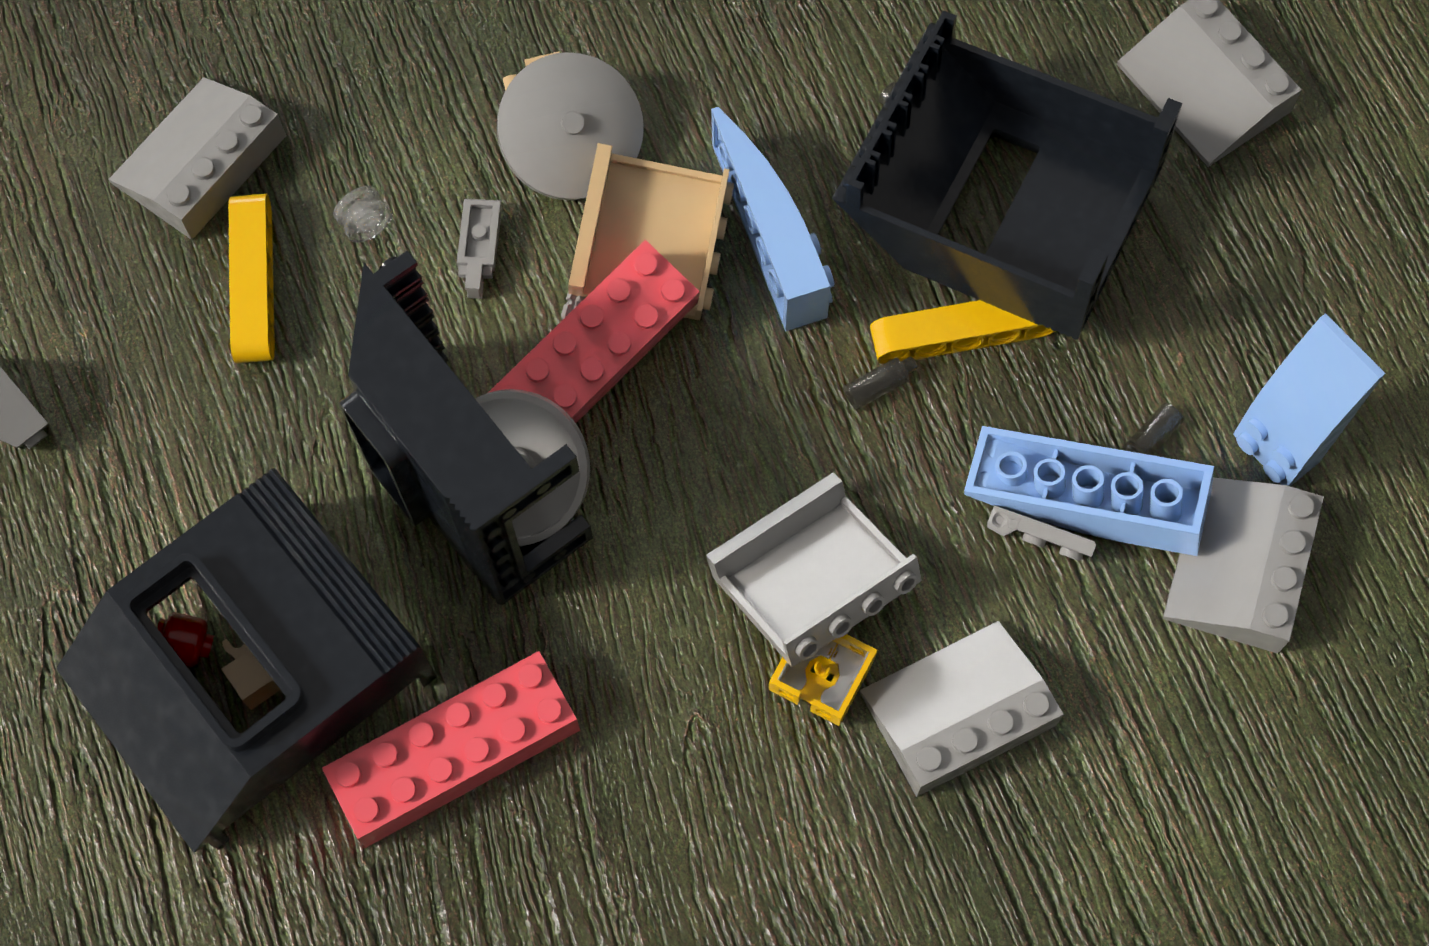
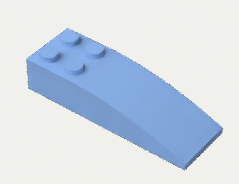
[711,107,834,331]
[1233,313,1386,486]
[964,426,1214,556]

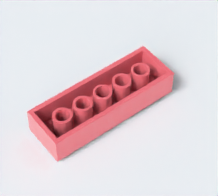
[488,240,700,423]
[322,651,580,848]

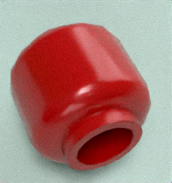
[157,612,214,668]

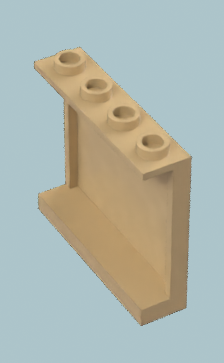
[568,143,734,321]

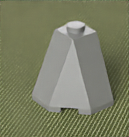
[0,367,50,449]

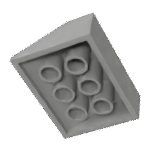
[1117,0,1302,167]
[108,77,286,240]
[1162,477,1324,654]
[859,621,1064,797]

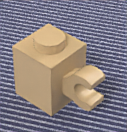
[222,639,281,710]

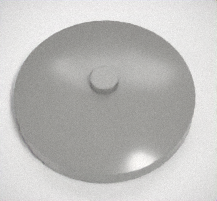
[497,52,643,201]
[475,389,590,546]

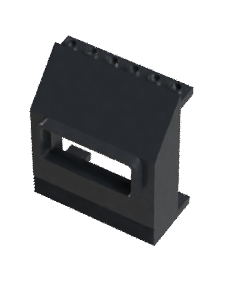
[832,10,1183,340]
[338,250,593,605]
[56,468,437,853]

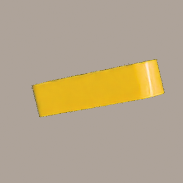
[228,193,275,364]
[870,300,1055,365]

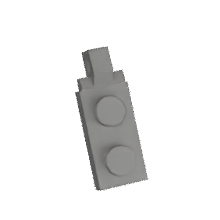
[457,199,502,299]
[987,505,1096,561]

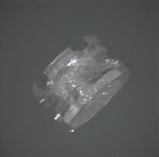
[333,186,393,243]

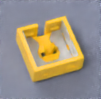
[769,634,877,726]

